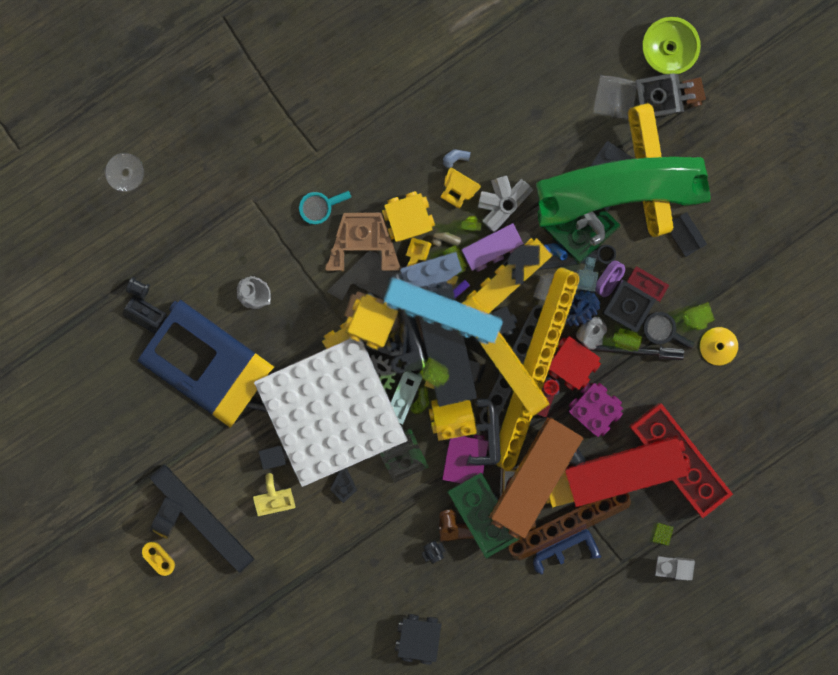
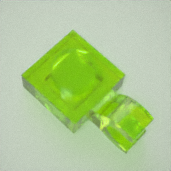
[461,216,481,231]

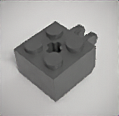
[636,73,696,117]

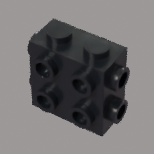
[395,614,442,665]

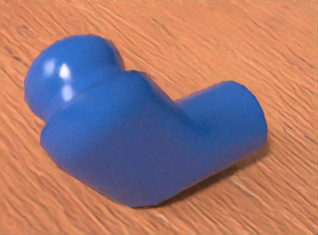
[544,243,568,260]

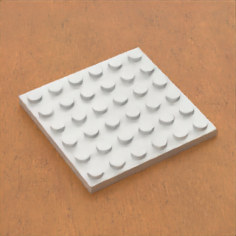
[254,339,407,487]

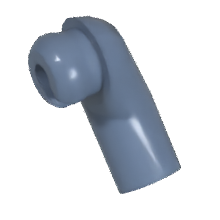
[443,149,471,168]

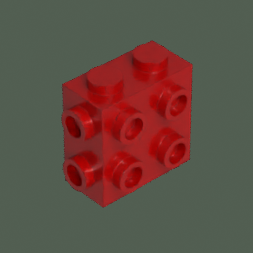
[548,336,601,390]

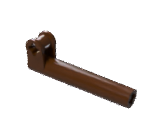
[439,510,536,541]

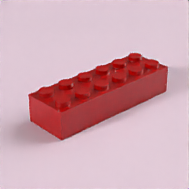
[629,403,733,518]

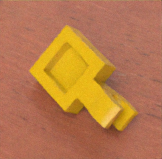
[406,237,431,267]

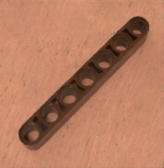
[509,493,631,560]

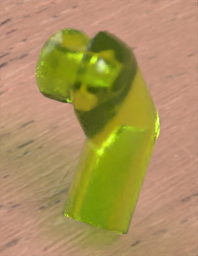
[410,387,429,414]

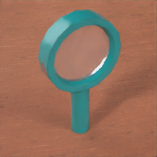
[299,191,352,225]

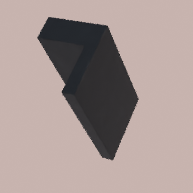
[670,212,707,257]

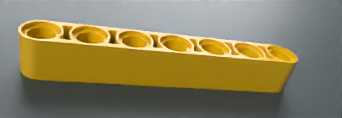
[628,103,673,237]
[461,296,549,416]

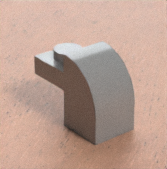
[655,556,695,580]

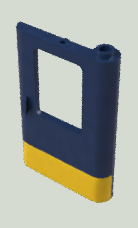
[138,300,274,428]

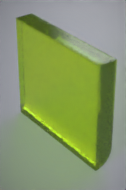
[653,523,674,545]

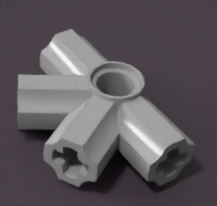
[478,176,533,232]

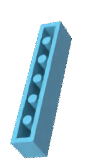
[384,277,503,344]

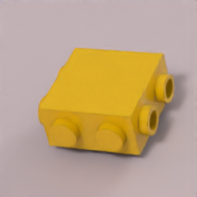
[382,191,435,242]
[344,294,398,350]
[429,400,477,441]

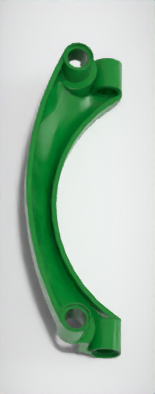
[536,157,711,227]

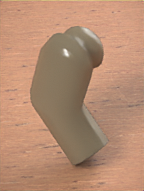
[431,232,461,247]

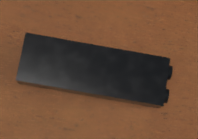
[418,281,477,407]

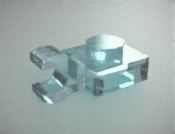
[577,257,598,292]

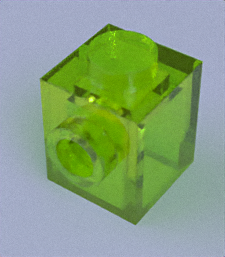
[683,302,715,331]
[420,357,449,387]

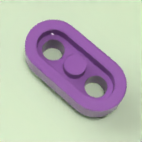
[595,261,625,297]

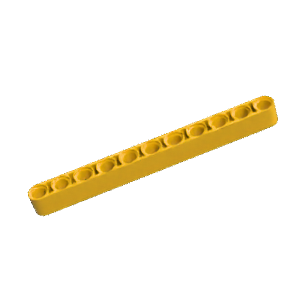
[495,268,579,471]

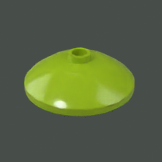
[642,17,701,75]

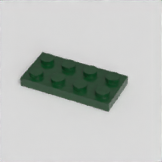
[448,472,519,558]

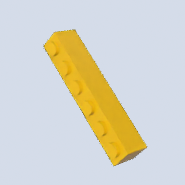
[466,238,552,314]

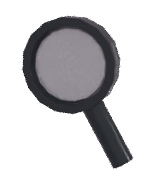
[643,312,695,349]

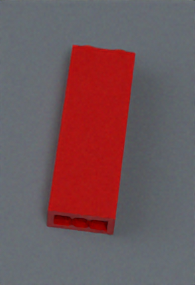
[565,436,691,507]

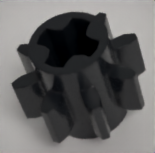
[421,540,445,564]

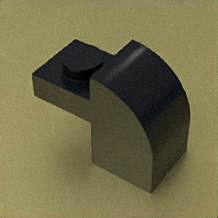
[508,245,540,284]
[150,497,183,539]

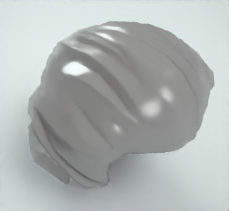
[237,276,271,309]
[576,317,607,350]

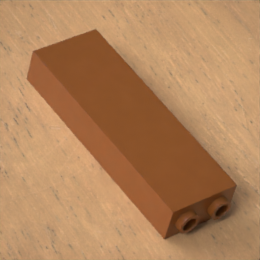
[489,418,583,539]

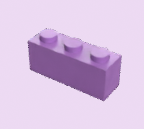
[461,224,523,272]

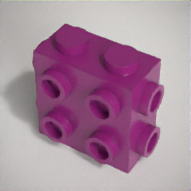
[568,383,623,437]

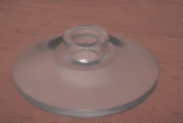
[105,153,144,192]

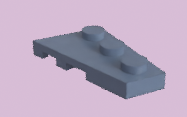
[400,252,462,288]

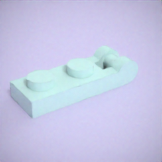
[391,371,423,424]

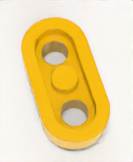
[142,542,175,576]

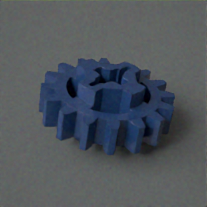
[565,291,600,327]

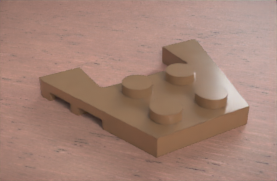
[326,213,400,271]

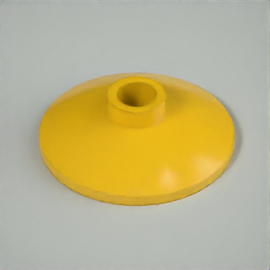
[700,327,738,365]

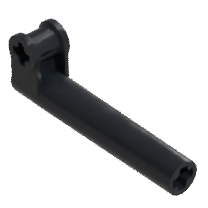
[387,273,430,373]

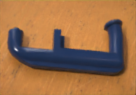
[533,529,602,574]

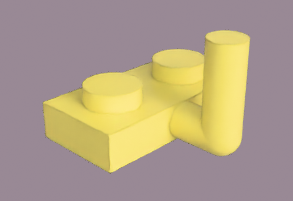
[253,473,295,516]

